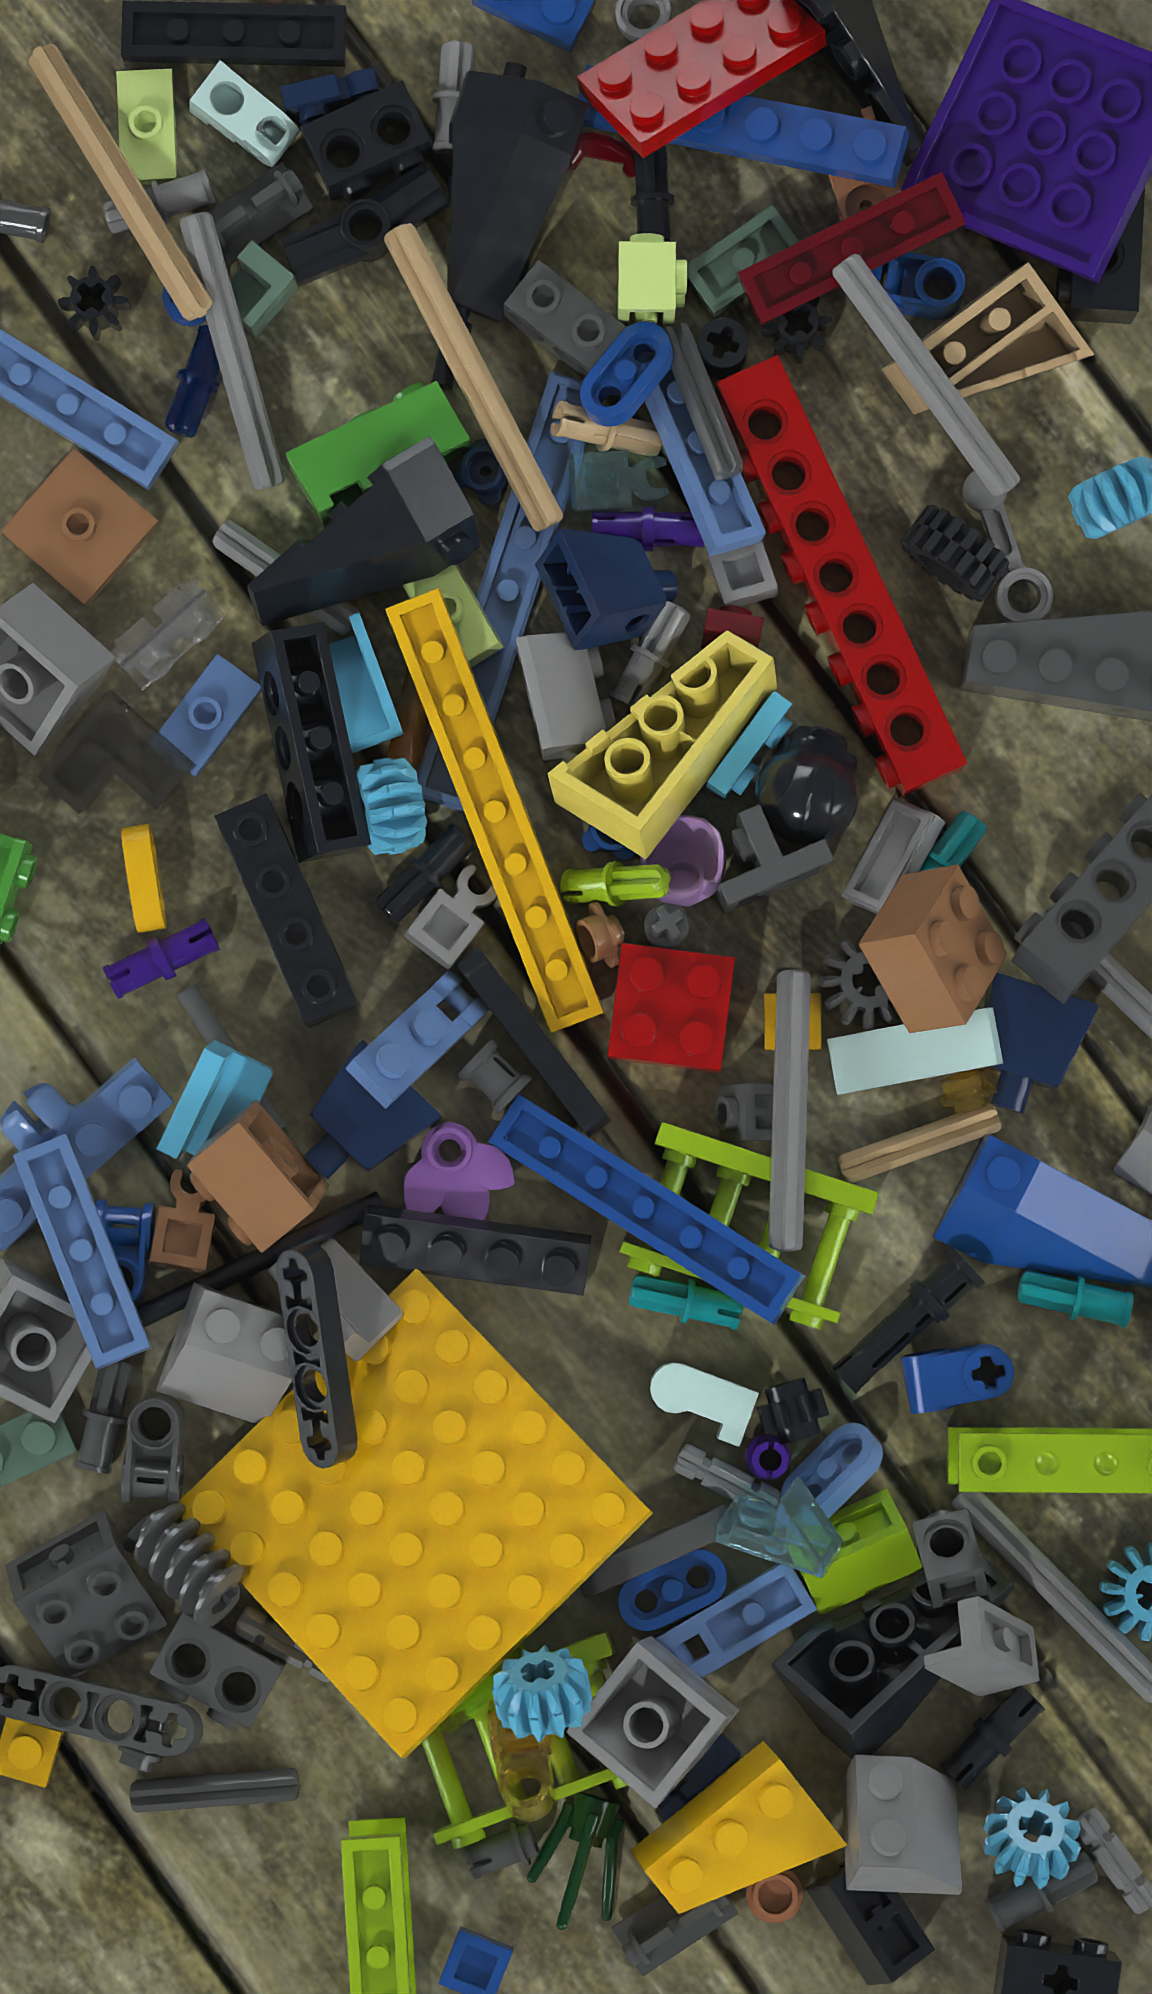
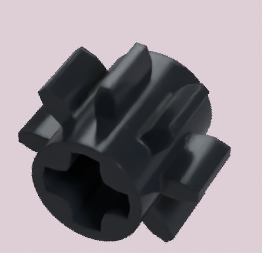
[58,266,131,341]
[761,297,832,364]
[756,1377,829,1445]

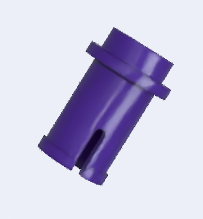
[745,1434,791,1480]

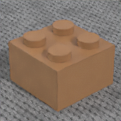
[858,864,1007,1033]
[186,1100,329,1253]

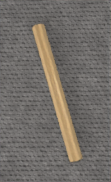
[29,43,212,321]
[384,223,563,532]

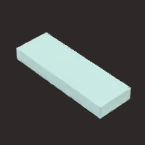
[827,1007,1003,1095]

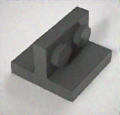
[715,804,834,914]

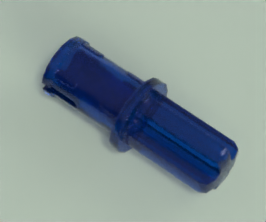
[165,325,220,438]

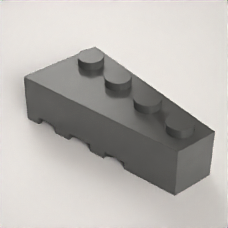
[959,611,1152,722]

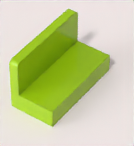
[784,1488,922,1614]

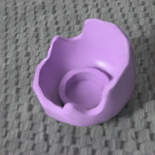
[640,814,726,907]

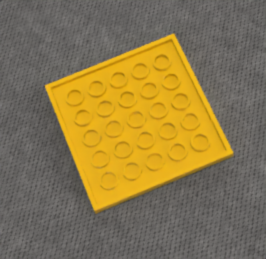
[180,1269,653,1758]

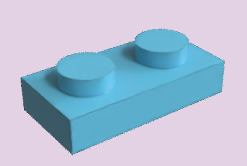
[706,691,793,801]

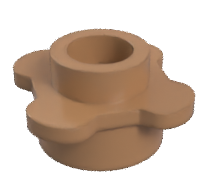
[575,902,625,968]

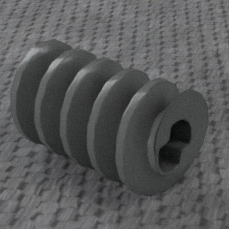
[122,1502,245,1629]

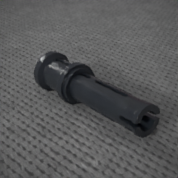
[831,1246,985,1394]

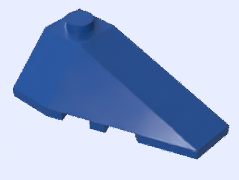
[932,1135,1152,1288]

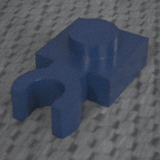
[280,68,379,125]

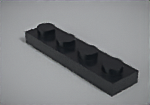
[121,0,347,67]
[359,1204,592,1296]

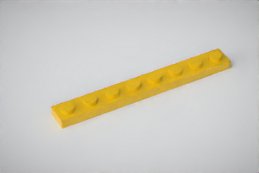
[385,588,605,1033]

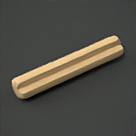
[837,1103,1001,1183]

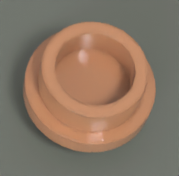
[746,1869,803,1923]

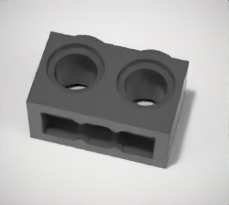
[504,260,626,379]
[149,1612,287,1730]

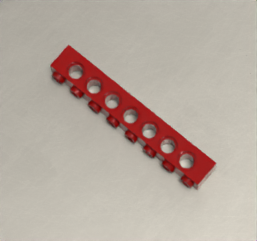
[715,355,967,798]

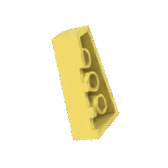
[547,630,777,859]

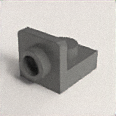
[714,1083,774,1143]

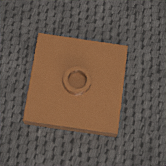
[0,448,160,607]

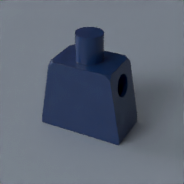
[535,529,678,650]
[983,973,1099,1114]
[304,1040,443,1179]

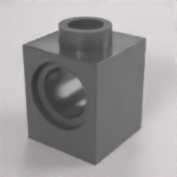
[912,1508,989,1608]

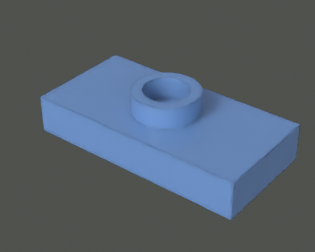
[150,653,262,778]

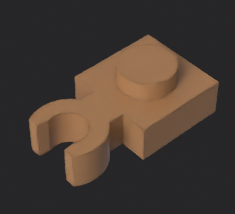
[149,1169,215,1274]

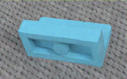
[329,612,404,753]
[157,1040,274,1159]

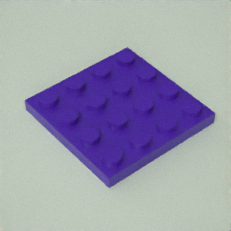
[900,0,1152,283]

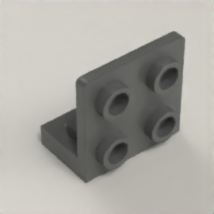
[5,1509,167,1677]

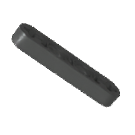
[0,1665,203,1756]

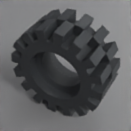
[900,505,1009,602]

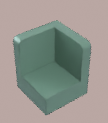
[230,240,298,340]

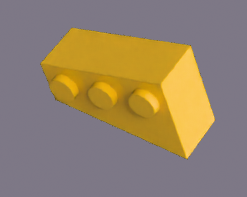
[630,1741,847,1914]

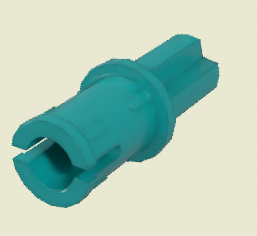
[919,811,987,872]
[1017,1270,1134,1328]
[629,1274,743,1330]

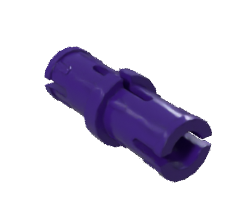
[592,507,704,552]
[103,917,221,999]

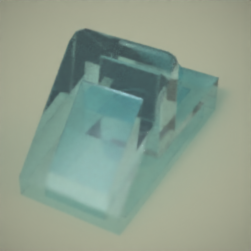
[715,1477,843,1578]

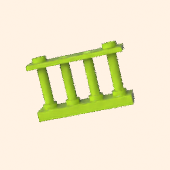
[619,1122,879,1330]
[946,1426,1152,1493]
[422,1630,628,1849]
[341,1816,417,1994]

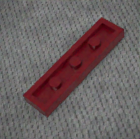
[736,172,966,326]

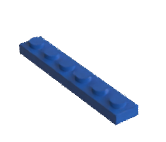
[578,65,910,188]
[488,1094,805,1325]

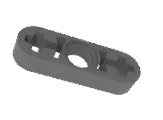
[580,1504,735,1598]

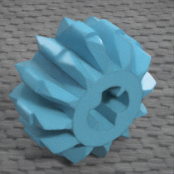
[1068,456,1152,539]
[356,757,428,855]
[1099,1542,1152,1641]
[492,1645,592,1742]
[983,1786,1081,1889]

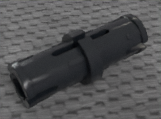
[939,1686,1046,1791]

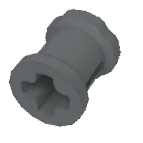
[457,1039,532,1114]

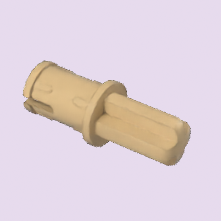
[551,400,663,457]

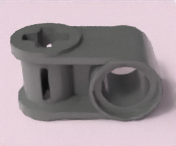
[121,1393,185,1505]

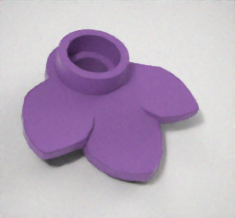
[403,1122,515,1220]

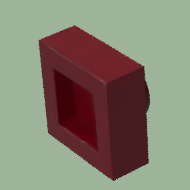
[701,605,764,649]

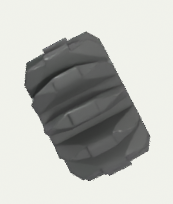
[819,933,896,1030]

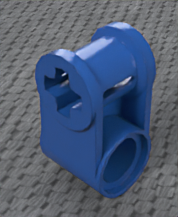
[871,252,965,320]
[96,1199,156,1305]
[900,1344,1014,1414]

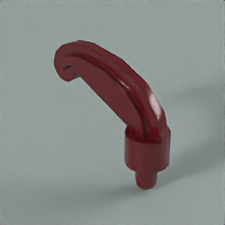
[564,132,635,178]

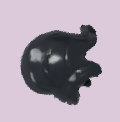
[755,725,859,844]

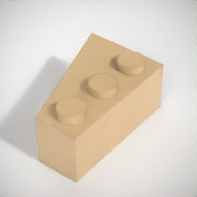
[881,262,1094,414]

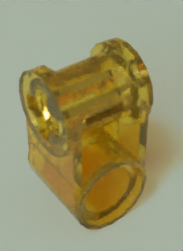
[488,1709,555,1822]

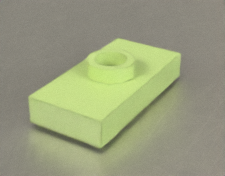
[116,68,178,185]
[402,565,504,668]

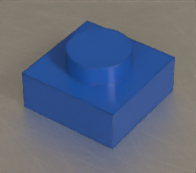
[438,1926,513,1994]

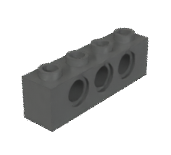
[1011,793,1152,1005]

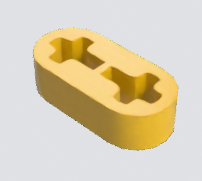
[121,823,167,933]

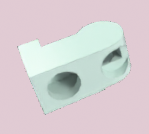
[189,60,300,168]
[649,1362,759,1447]

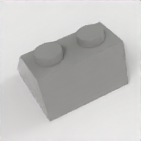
[0,583,116,756]
[516,632,616,763]
[0,1258,92,1423]
[156,1282,312,1424]
[566,1636,739,1808]
[841,1755,962,1895]

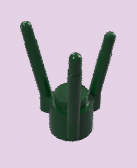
[527,1792,624,1930]

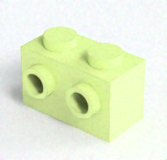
[617,233,687,328]

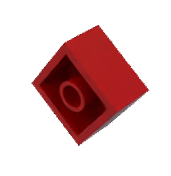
[607,943,735,1073]

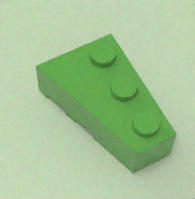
[285,381,471,529]

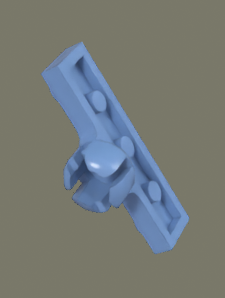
[0,1057,174,1252]

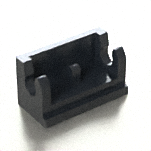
[805,1861,935,1985]

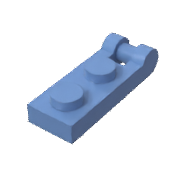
[346,969,490,1109]
[653,1558,817,1678]

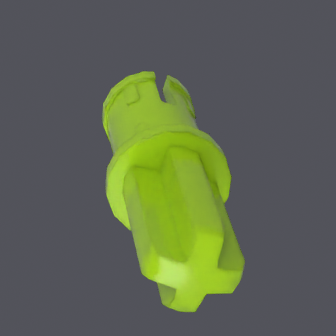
[560,861,671,906]

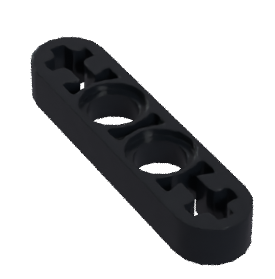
[455,946,611,1138]
[277,1243,357,1469]

